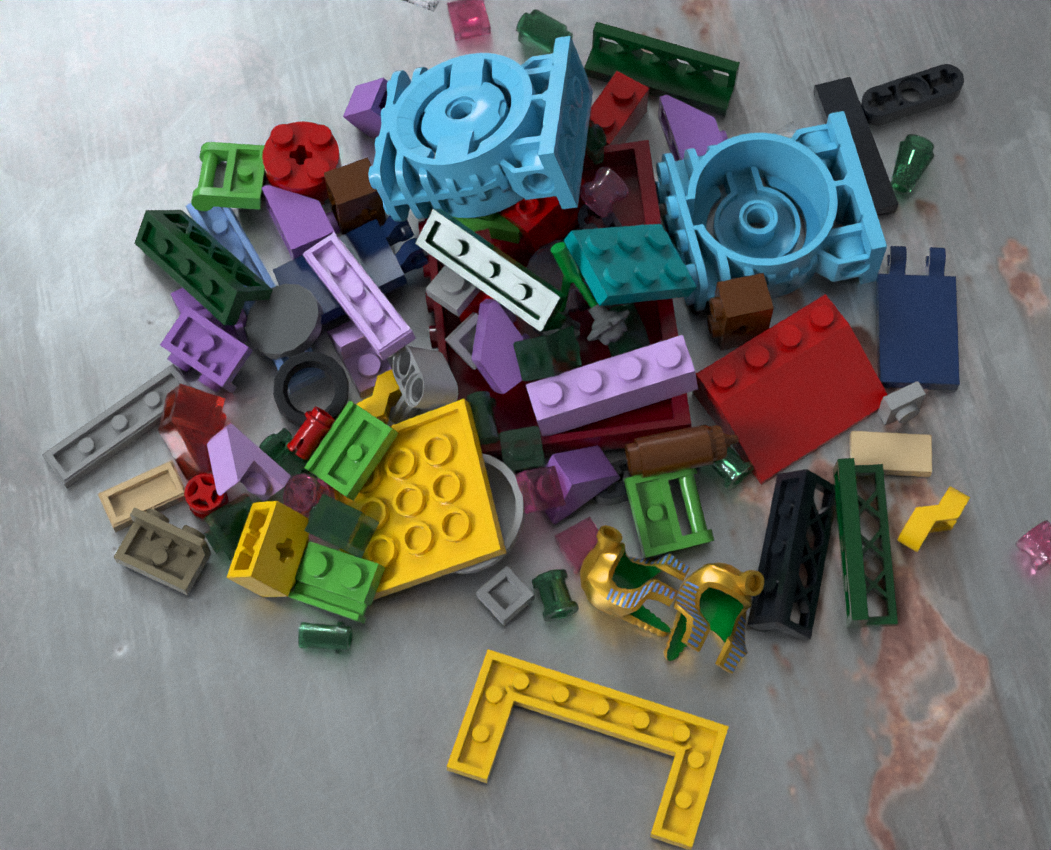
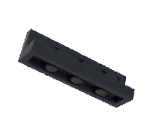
[747,469,836,640]

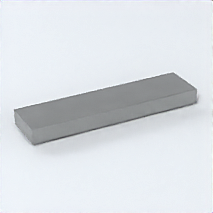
[42,364,198,488]

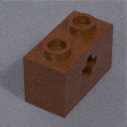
[324,157,386,235]
[706,273,774,351]

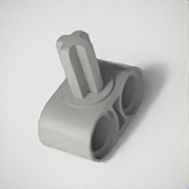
[390,345,458,424]

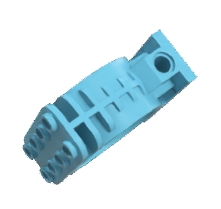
[368,36,593,222]
[655,111,887,312]

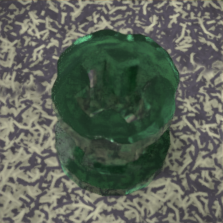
[710,447,754,491]
[531,569,579,622]

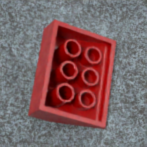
[692,294,888,485]

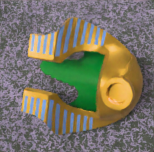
[580,525,690,637]
[664,562,764,674]

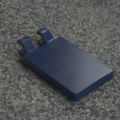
[272,215,429,325]
[876,246,960,390]

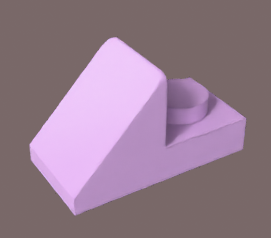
[327,320,392,398]
[207,423,291,502]

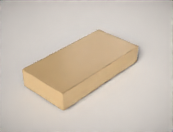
[849,431,932,477]
[98,460,186,532]

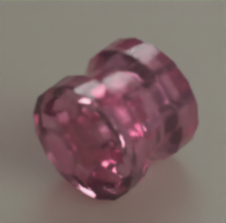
[579,167,629,217]
[283,474,335,519]
[1015,520,1051,571]

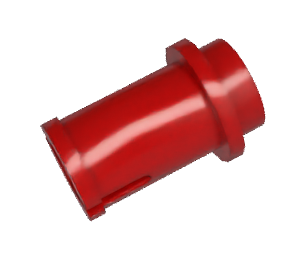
[287,406,335,460]

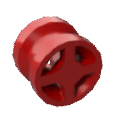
[184,473,229,522]

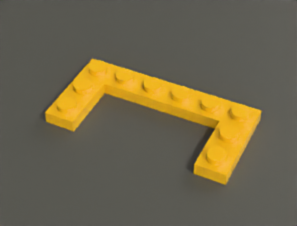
[446,649,729,850]

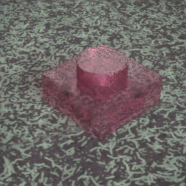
[447,0,491,41]
[515,466,566,514]
[555,516,599,574]

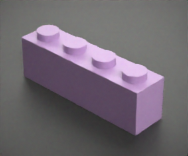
[526,335,698,437]

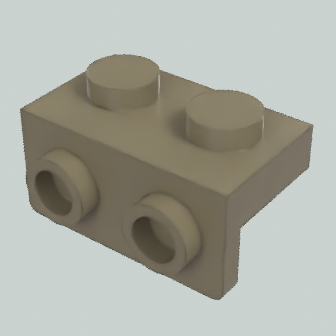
[114,508,211,595]

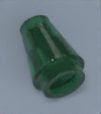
[891,134,935,194]

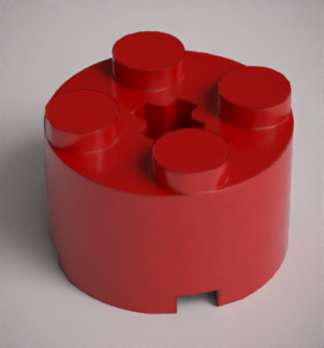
[262,121,342,206]

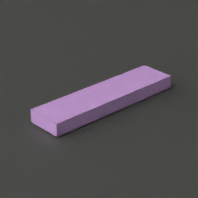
[302,232,416,361]

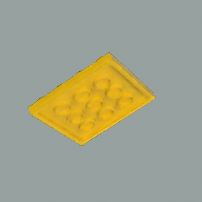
[325,399,506,600]

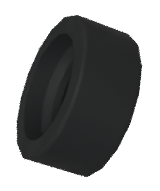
[273,352,349,427]

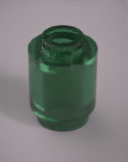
[516,9,573,55]

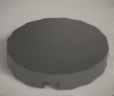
[246,284,323,360]

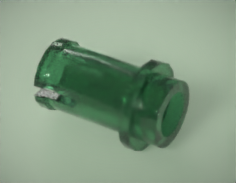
[466,391,500,445]
[298,621,353,655]

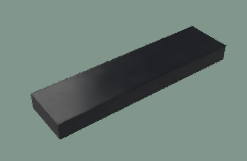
[813,77,899,215]

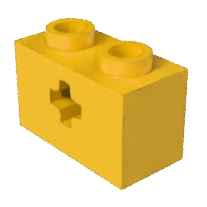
[226,501,314,597]

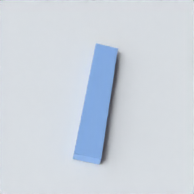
[186,203,326,394]

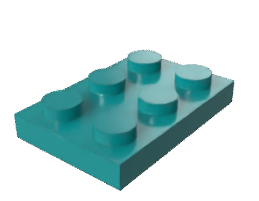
[564,224,697,306]

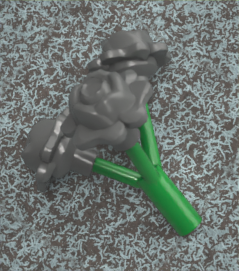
[533,242,630,346]

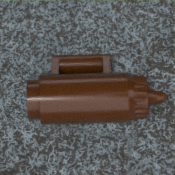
[625,425,739,478]

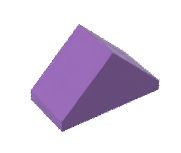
[533,445,621,525]

